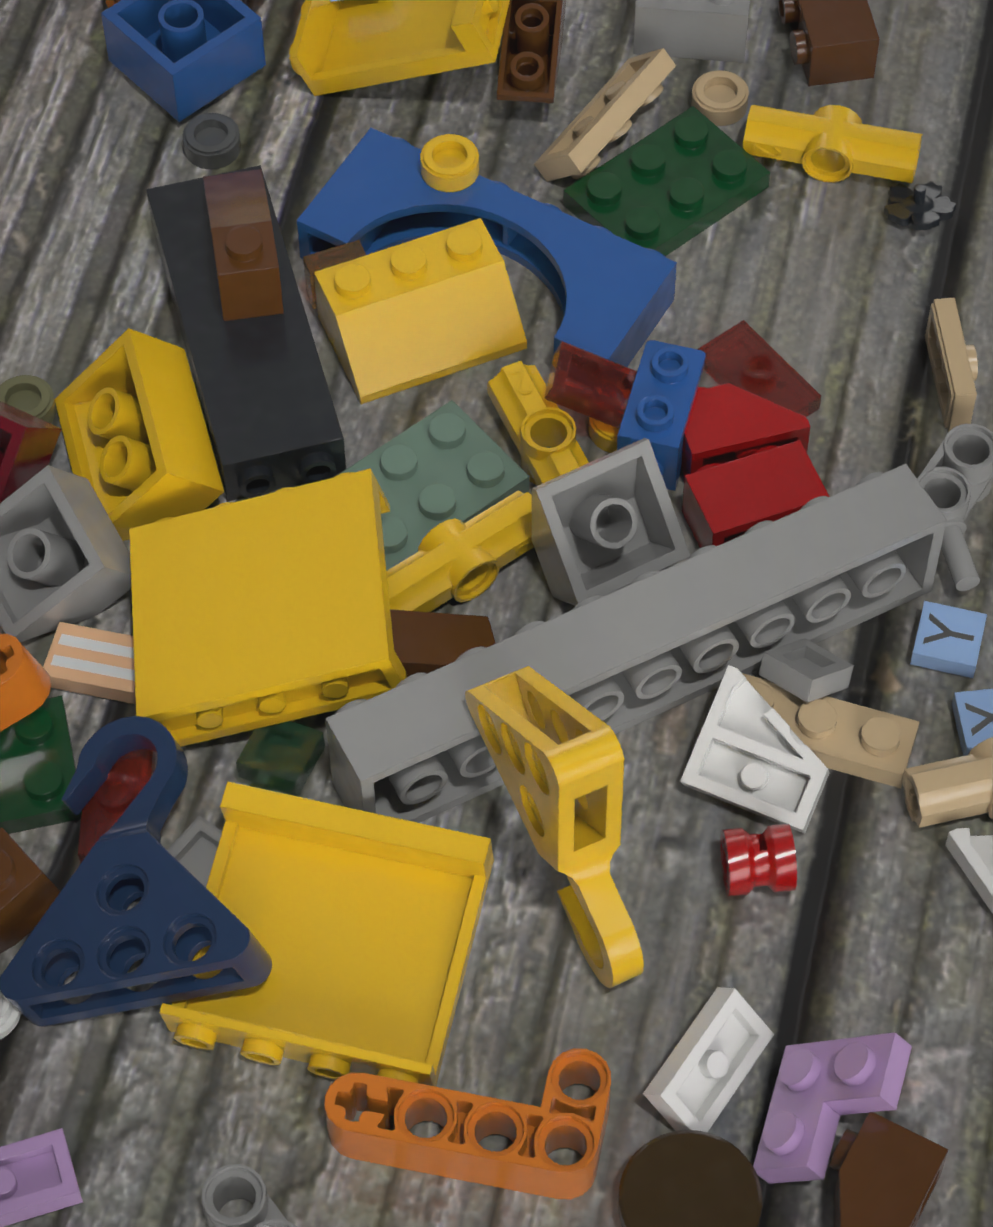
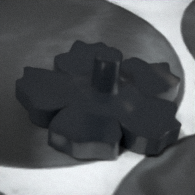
[884,181,956,230]

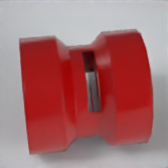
[720,824,797,896]

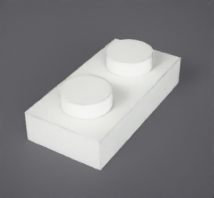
[643,987,774,1132]

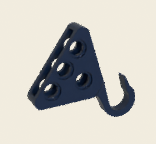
[0,716,272,1026]

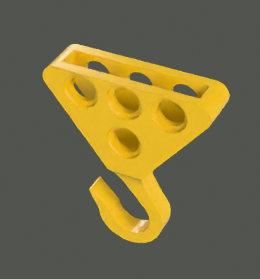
[465,666,644,988]

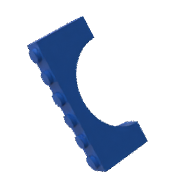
[297,128,677,397]

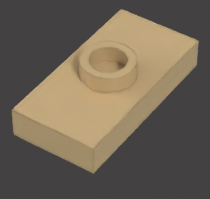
[925,297,978,432]

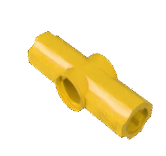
[743,105,923,183]
[487,361,589,486]
[387,490,534,612]

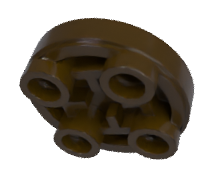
[618,1130,762,1227]

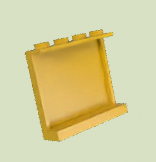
[289,0,510,96]
[129,468,407,747]
[159,781,494,1087]

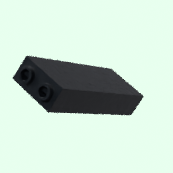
[146,165,346,501]

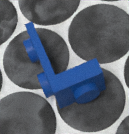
[617,340,706,491]

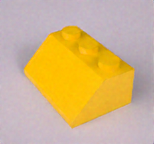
[314,218,527,404]
[55,328,224,541]

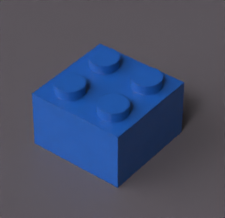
[101,0,266,122]

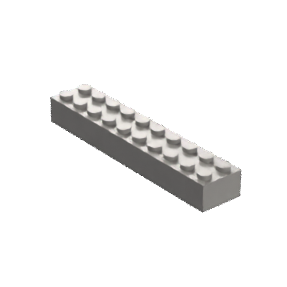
[325,464,947,823]

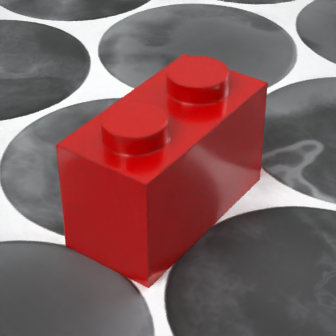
[682,440,830,548]

